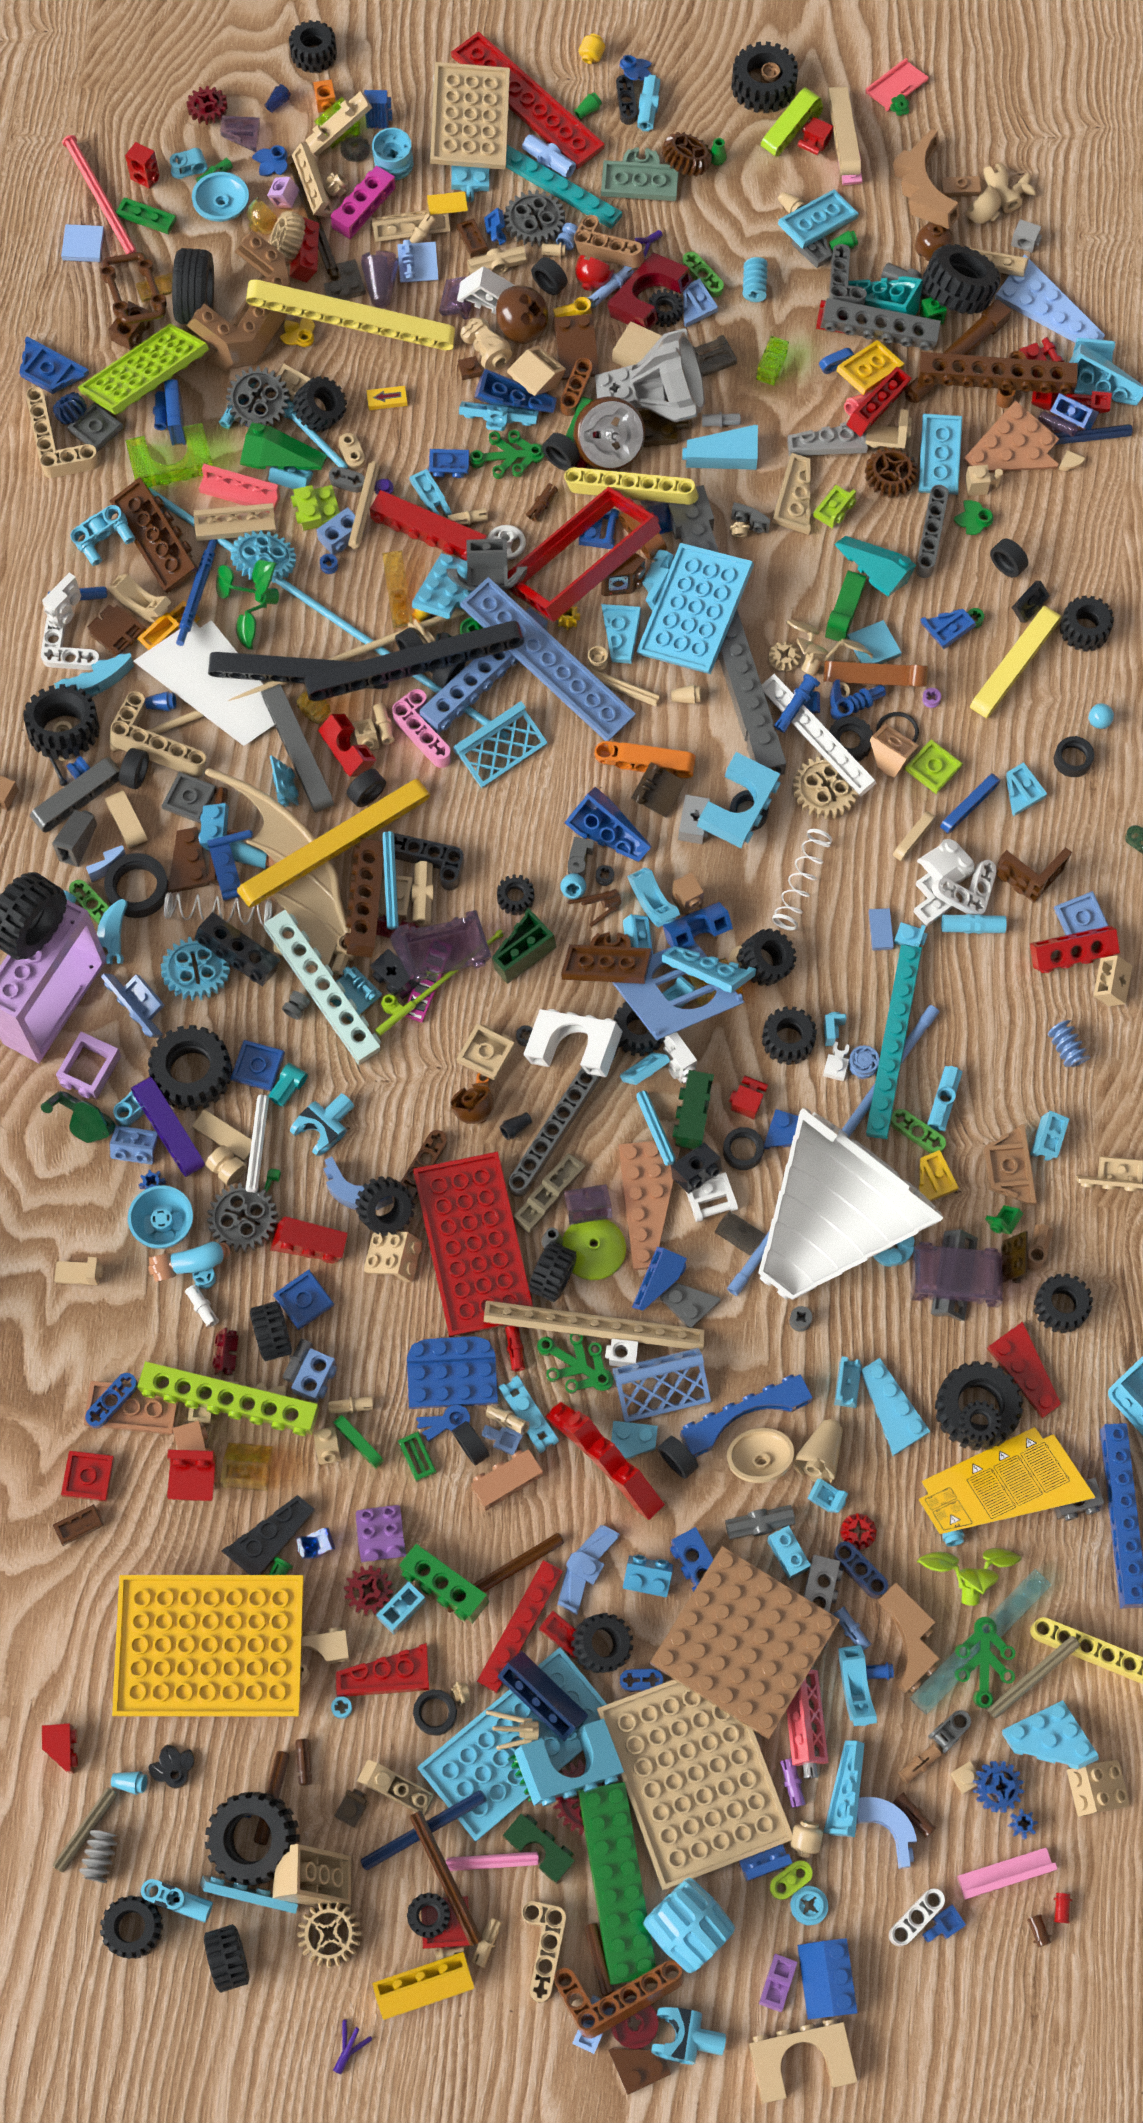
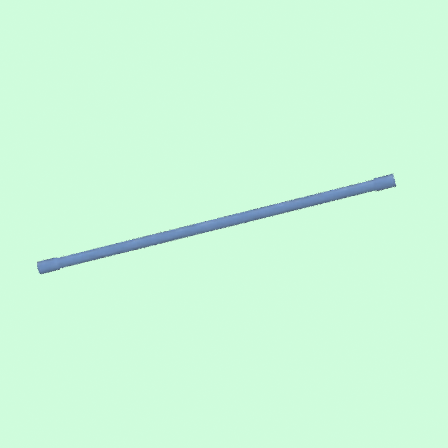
[727,1005,940,1296]

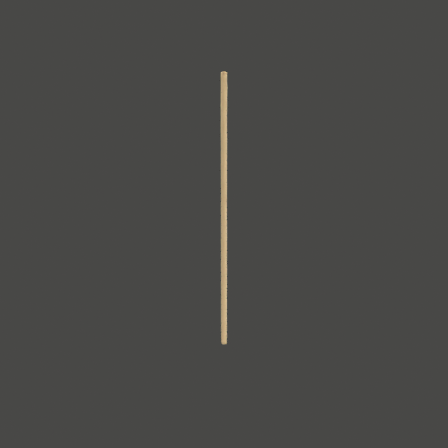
[109,608,467,752]

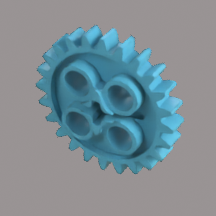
[231,530,296,583]
[161,937,230,1001]

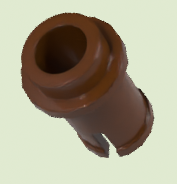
[1027,1914,1052,1947]

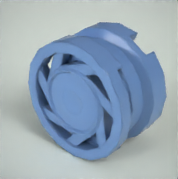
[848,1045,879,1079]

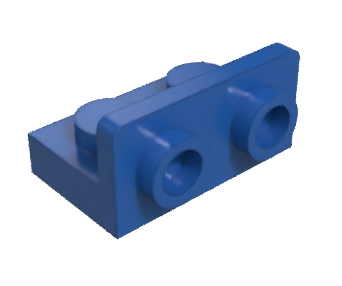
[739,1844,792,1882]

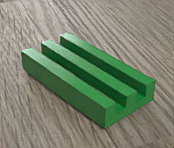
[398,1432,437,1482]

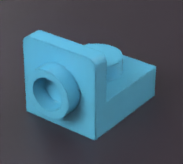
[894,922,928,947]
[823,1012,847,1046]

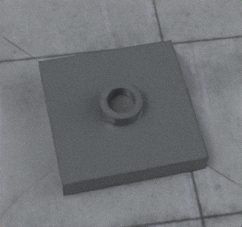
[67,402,123,452]
[162,772,217,823]

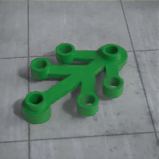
[469,430,545,479]
[537,1334,613,1394]
[955,1617,1016,1708]

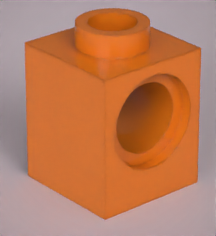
[313,79,337,113]

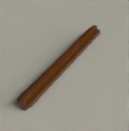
[447,1533,564,1613]
[410,1811,482,1946]

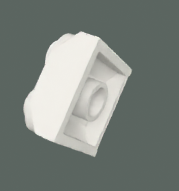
[917,839,975,891]

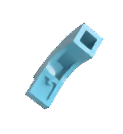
[627,867,680,927]
[838,1645,877,1726]

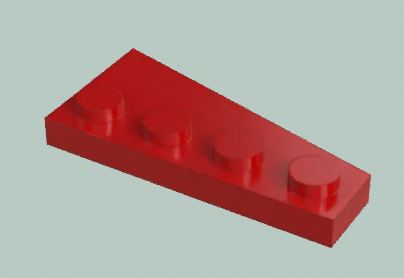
[987,1321,1061,1419]
[336,1643,429,1697]

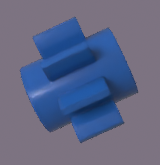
[138,1170,166,1190]
[1007,1809,1038,1840]

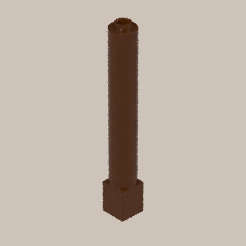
[904,299,1012,403]

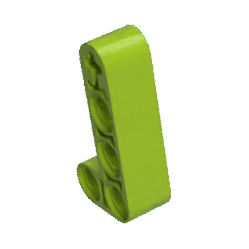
[761,87,823,157]

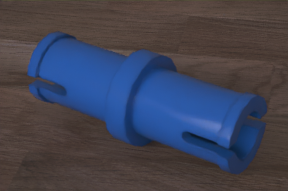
[153,391,167,431]

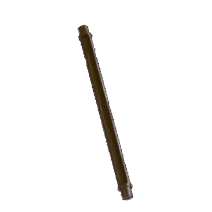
[288,155,339,281]

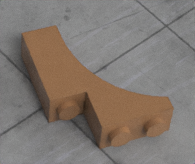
[878,1583,939,1694]

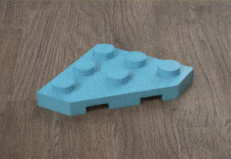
[1002,1700,1099,1770]

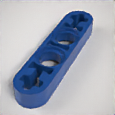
[940,773,1001,834]

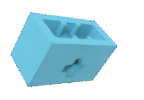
[376,1581,426,1635]

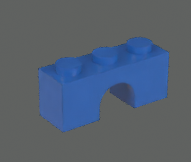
[663,902,733,949]

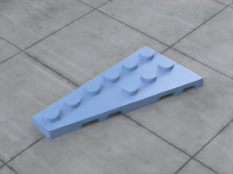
[995,254,1105,342]

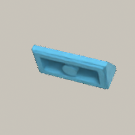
[268,466,313,489]
[623,914,653,955]

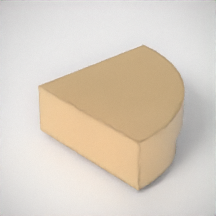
[1059,450,1085,471]

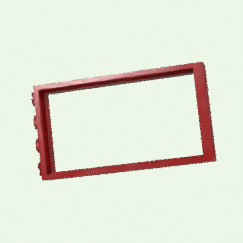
[508,486,661,622]

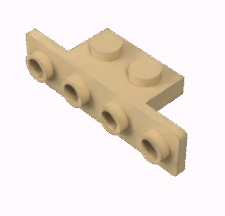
[1076,1156,1143,1191]

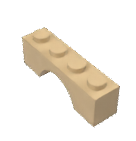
[302,1627,350,1664]

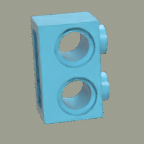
[767,1525,811,1580]

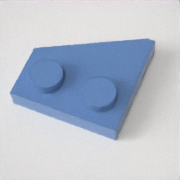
[683,278,718,327]

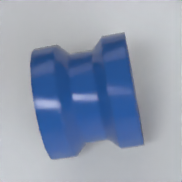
[66,756,90,779]

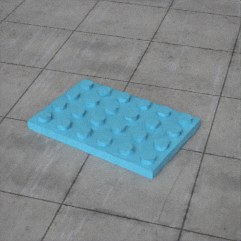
[636,543,754,674]

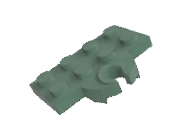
[601,147,678,201]

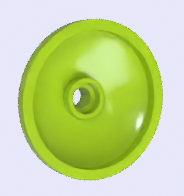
[562,1216,626,1280]

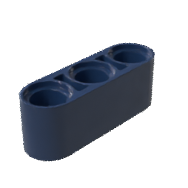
[833,1541,888,1599]

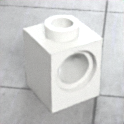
[605,1339,638,1367]

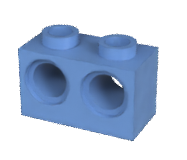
[316,507,364,555]
[291,1348,337,1403]

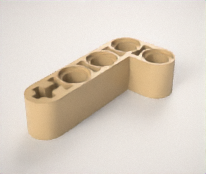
[522,1901,566,2003]

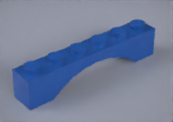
[680,1374,813,1458]

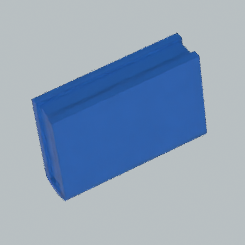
[164,379,186,446]

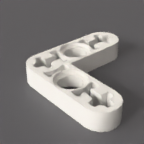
[41,616,100,670]
[932,860,997,915]

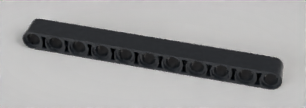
[304,621,525,701]

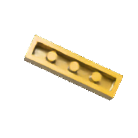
[372,1952,475,2020]

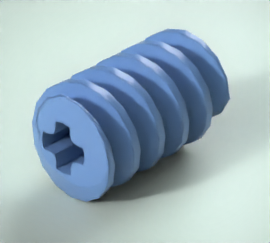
[1048,1020,1091,1067]

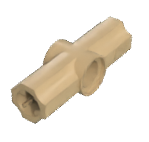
[467,246,527,275]
[412,861,434,926]

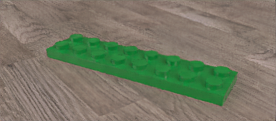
[578,1782,656,1985]

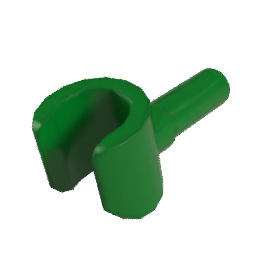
[263,1168,281,1192]

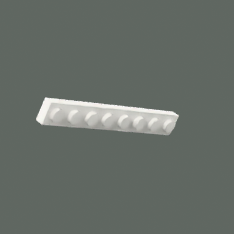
[762,674,877,797]

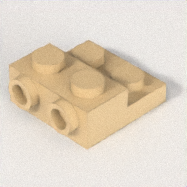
[457,1024,515,1081]

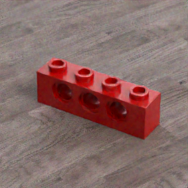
[846,366,912,437]
[1029,925,1120,973]

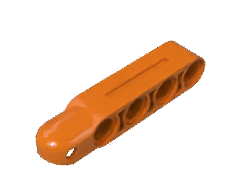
[594,741,696,778]

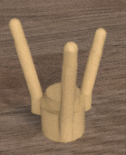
[485,1710,539,1750]

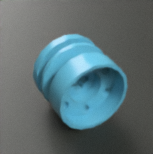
[372,128,414,180]

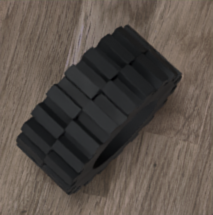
[731,41,798,113]
[23,684,100,759]

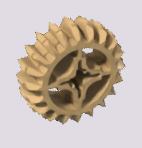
[269,211,305,265]
[297,1903,362,1968]

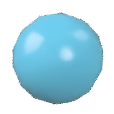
[1088,703,1114,729]
[560,873,587,900]

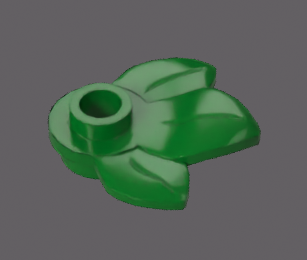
[954,500,994,535]

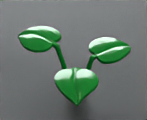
[216,560,279,650]

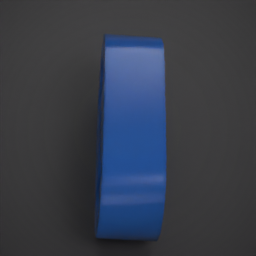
[819,348,855,374]
[619,1669,663,1692]

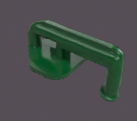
[41,1091,116,1143]

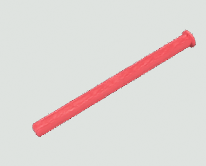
[62,135,137,254]

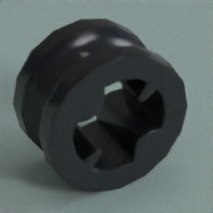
[595,865,614,886]
[516,1025,533,1047]

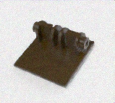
[631,762,686,818]
[1000,1231,1028,1283]

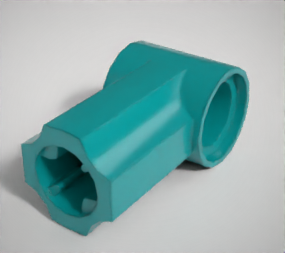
[268,1062,308,1107]

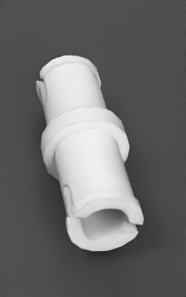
[185,1284,219,1328]

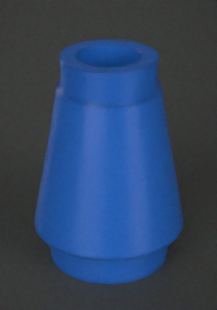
[145,691,177,711]

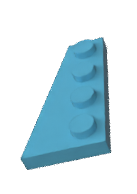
[662,946,756,993]
[861,1358,930,1456]
[823,1740,865,1837]
[200,1875,298,1914]

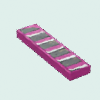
[405,940,453,1023]

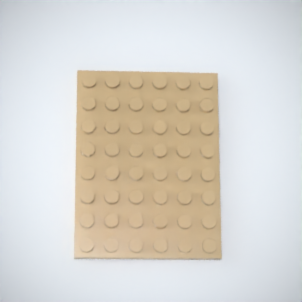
[597,1679,792,1890]

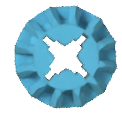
[790,1886,828,1925]

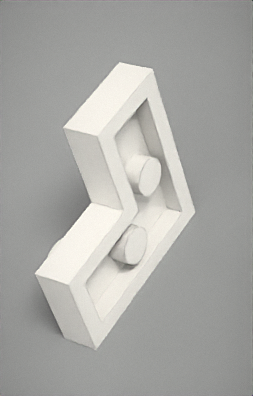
[913,873,959,927]

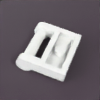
[686,1172,738,1222]

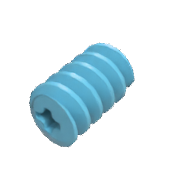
[742,257,768,302]

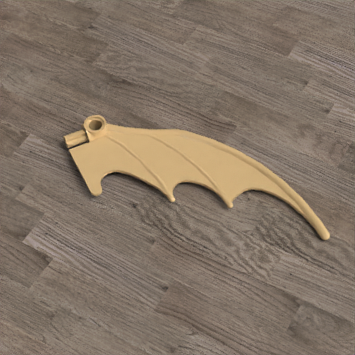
[205,768,355,976]

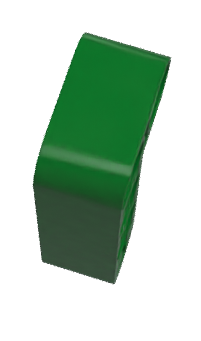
[825,570,867,642]

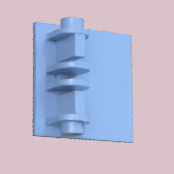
[397,240,438,283]

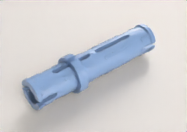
[588,266,634,308]

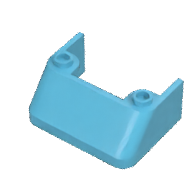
[1108,1356,1143,1435]

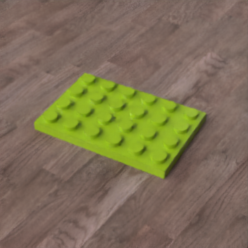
[78,323,209,415]

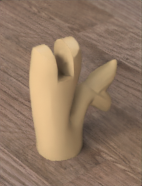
[983,163,1036,213]

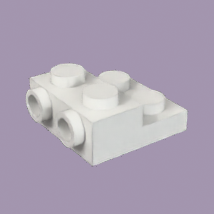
[42,572,81,629]
[663,1032,697,1084]

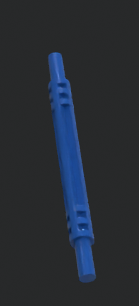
[176,539,217,646]

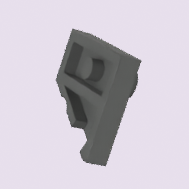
[791,237,832,268]
[660,1283,721,1328]

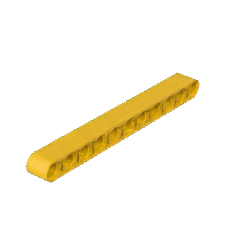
[236,778,431,908]

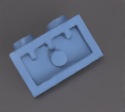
[110,1125,159,1165]

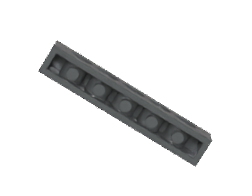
[820,298,941,351]

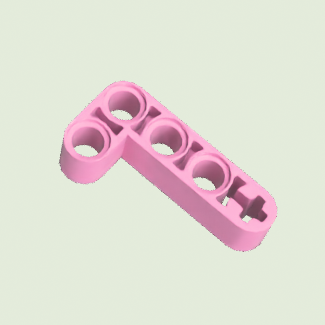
[392,689,451,768]

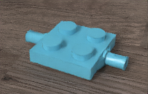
[451,165,489,202]

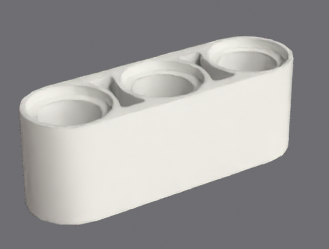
[889,1889,945,1947]

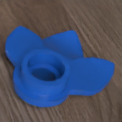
[619,55,652,80]
[252,145,288,176]

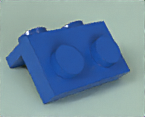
[428,449,469,478]

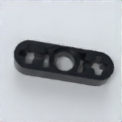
[616,74,637,125]

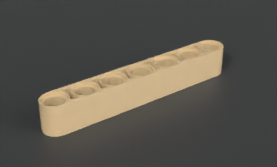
[828,87,861,176]

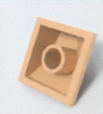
[870,723,919,778]

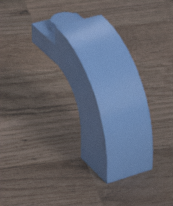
[323,1157,393,1210]

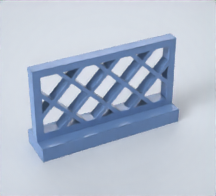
[612,1348,711,1422]

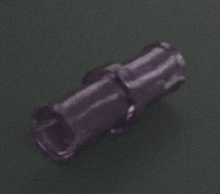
[1038,411,1078,436]

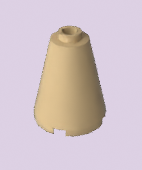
[792,1419,843,1484]

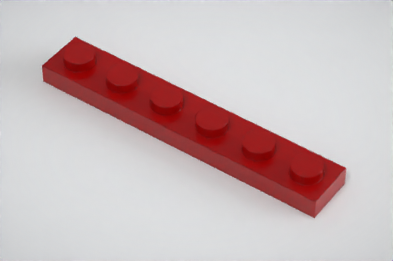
[477,1560,563,1693]

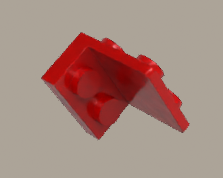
[167,1449,216,1502]

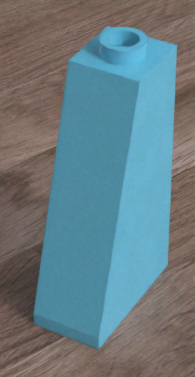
[682,425,758,470]

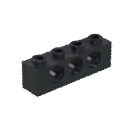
[194,912,281,987]

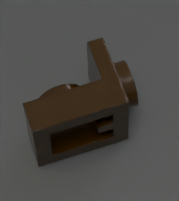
[334,1788,369,1828]

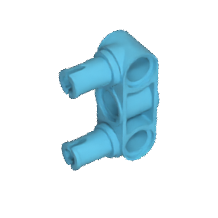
[70,505,136,566]

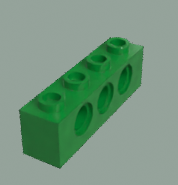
[399,1544,489,1624]

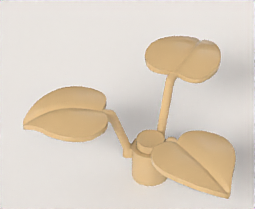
[786,619,873,676]

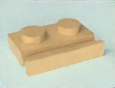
[378,874,413,919]

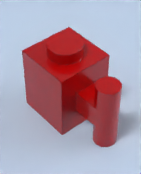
[797,117,833,156]
[729,1075,768,1120]

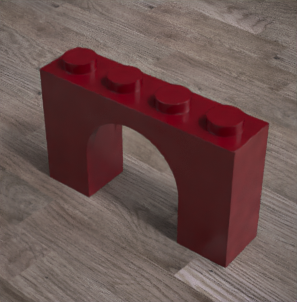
[607,252,692,330]

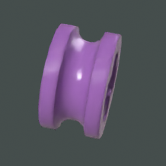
[922,688,941,708]

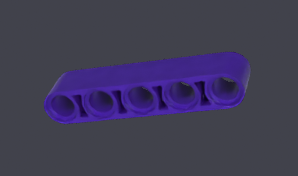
[131,1077,205,1177]

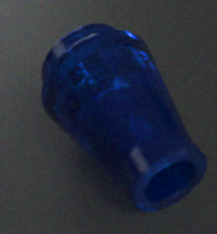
[264,84,291,113]

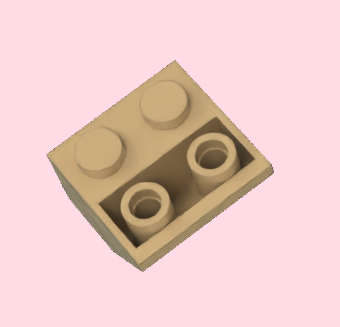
[507,346,566,396]

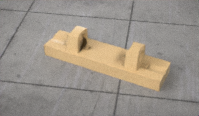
[306,91,372,156]

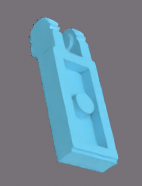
[409,469,452,516]

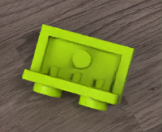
[813,485,857,529]

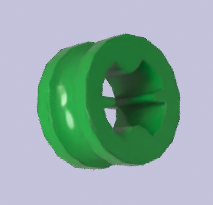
[967,608,984,629]

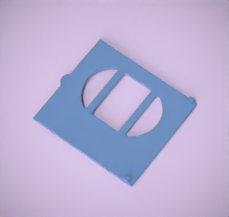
[612,941,744,1040]

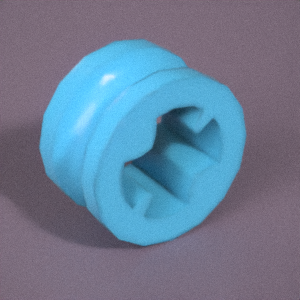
[331,1696,352,1719]

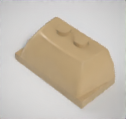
[273,1844,351,1906]

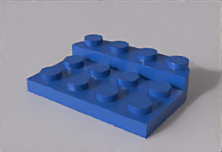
[407,1336,498,1409]

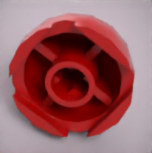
[575,255,614,291]

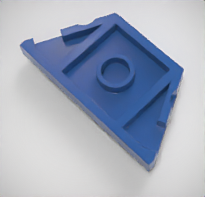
[19,336,89,394]

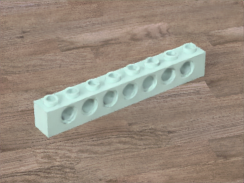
[264,910,381,1065]

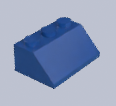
[797,1938,858,2020]

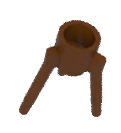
[567,889,621,927]

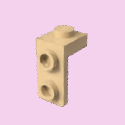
[54,1257,103,1286]

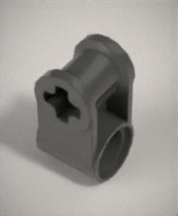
[928,1710,971,1754]

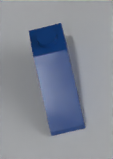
[632,1247,687,1311]

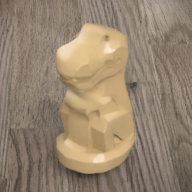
[460,318,512,371]

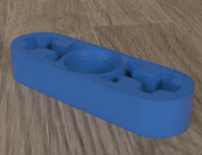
[85,1373,138,1429]

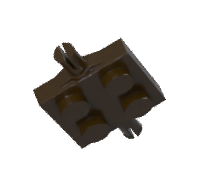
[639,410,689,447]

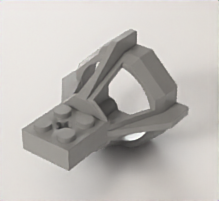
[595,328,705,422]

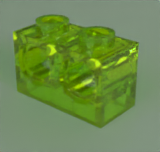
[756,336,789,386]

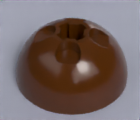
[496,285,549,344]

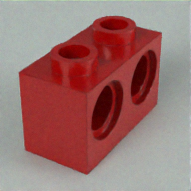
[125,142,160,189]

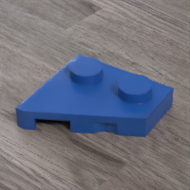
[920,609,976,650]
[764,1109,799,1150]

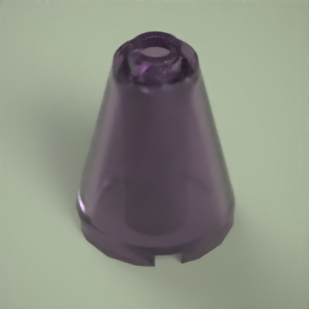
[361,251,399,309]

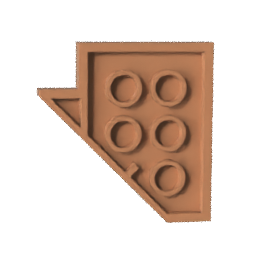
[963,401,1059,472]

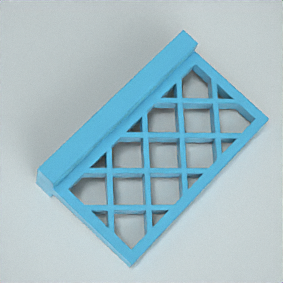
[452,701,548,788]

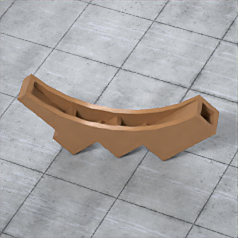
[893,129,959,229]

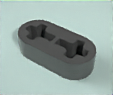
[329,467,365,493]

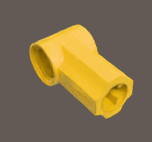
[553,297,592,318]

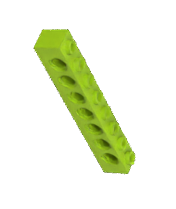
[137,1361,319,1436]

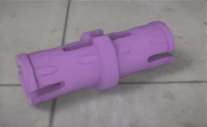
[780,1758,806,1808]

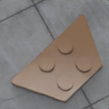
[984,1124,1037,1206]

